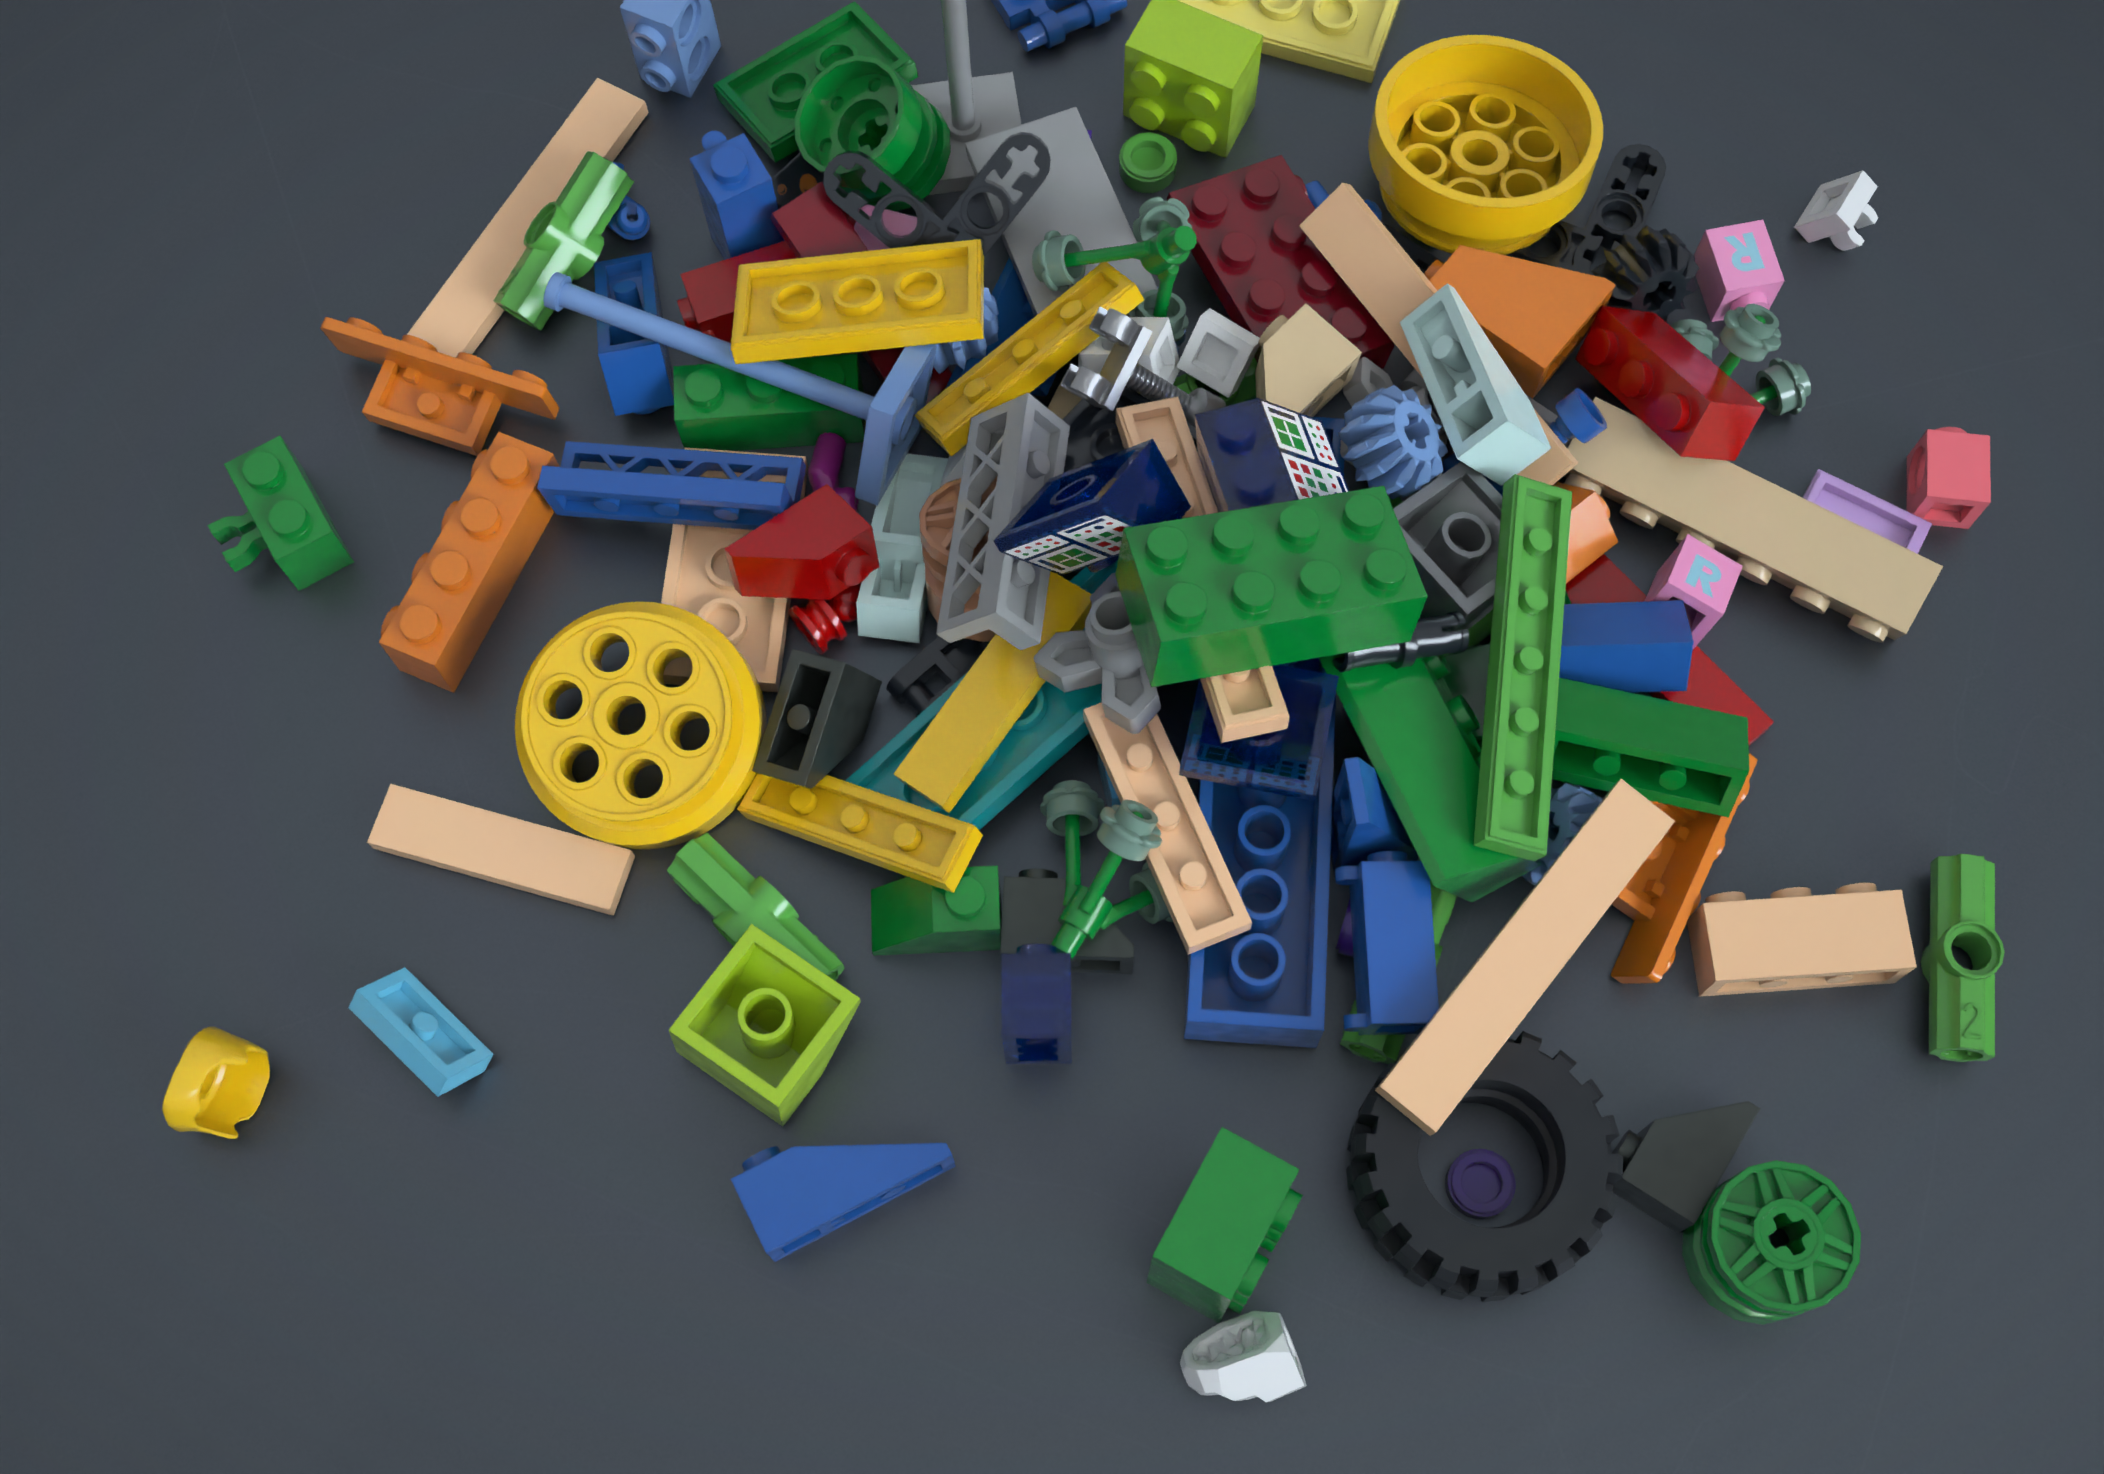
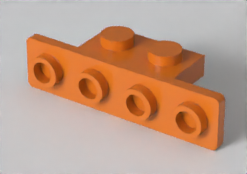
[320,317,560,456]
[1611,753,1758,984]

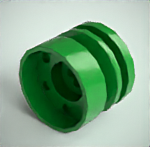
[795,55,951,212]
[1682,1160,1861,1325]

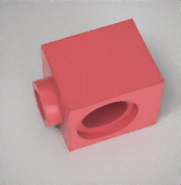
[1907,427,1991,529]

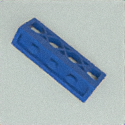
[537,441,806,530]

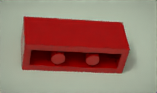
[1575,306,1765,461]

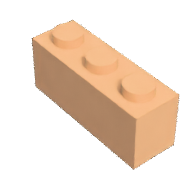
[1687,883,1917,997]

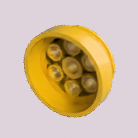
[1368,35,1603,255]
[515,601,767,849]

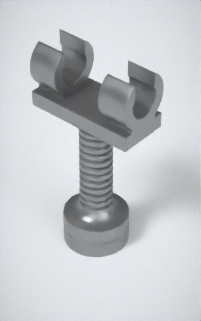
[1061,306,1226,437]

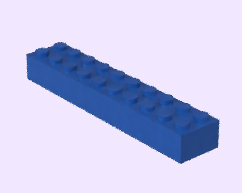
[1184,412,1346,1048]

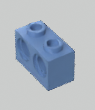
[620,0,721,98]

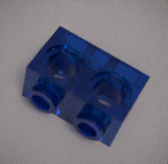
[1002,944,1072,1064]

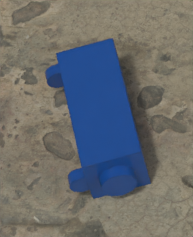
[689,131,785,260]
[1559,600,1694,693]
[1335,851,1439,1035]

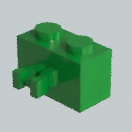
[208,435,354,591]

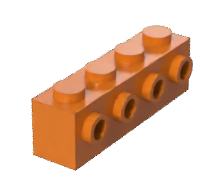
[379,432,560,693]

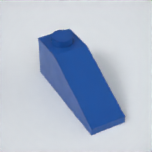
[594,252,674,416]
[1330,757,1418,877]
[731,1143,956,1262]

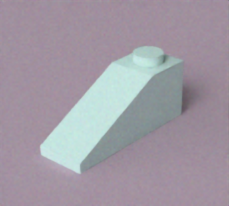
[1400,283,1551,486]

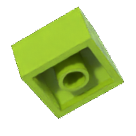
[668,924,861,1127]

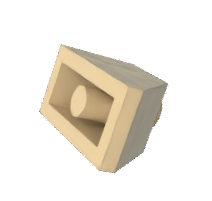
[1255,303,1362,460]

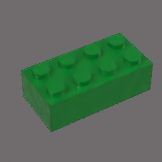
[1115,486,1428,687]

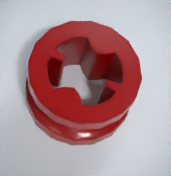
[788,599,847,655]

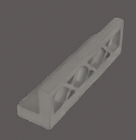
[936,393,1070,650]

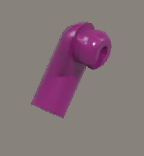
[808,432,859,512]

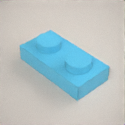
[348,967,494,1097]

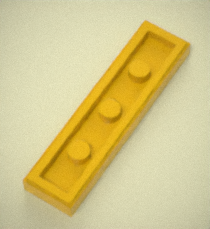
[914,262,1144,457]
[894,570,1092,813]
[737,773,983,893]

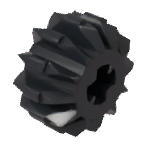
[1592,225,1700,322]

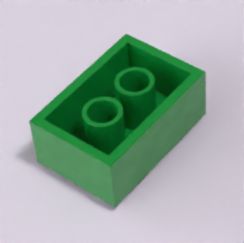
[1147,1127,1303,1323]

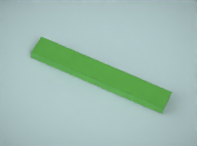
[1473,474,1572,861]

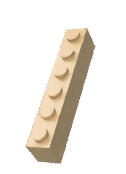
[1564,397,1943,643]

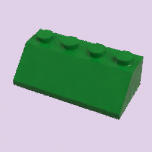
[1319,653,1541,902]

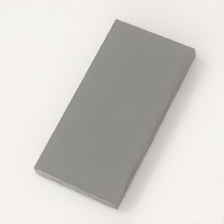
[965,107,1158,316]

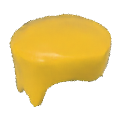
[162,1026,270,1139]

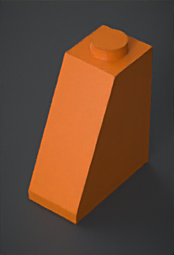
[1424,245,1616,399]

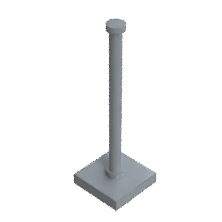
[911,0,1022,195]

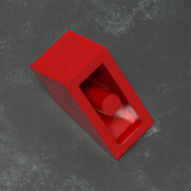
[724,484,880,600]

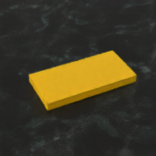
[731,239,984,364]

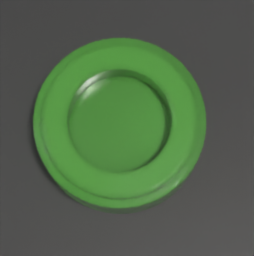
[1119,132,1177,193]

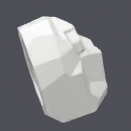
[1180,1311,1307,1402]

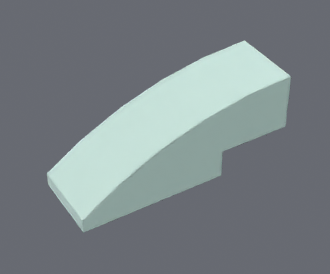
[856,454,949,643]

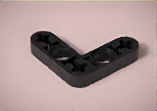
[823,132,1051,256]
[1506,144,1666,275]

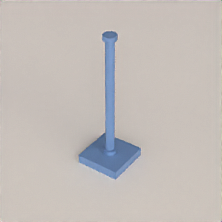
[544,272,937,506]

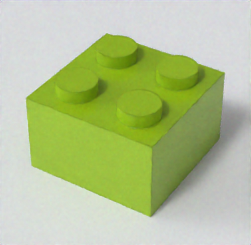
[1123,0,1263,158]

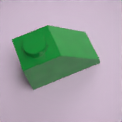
[871,865,1002,956]

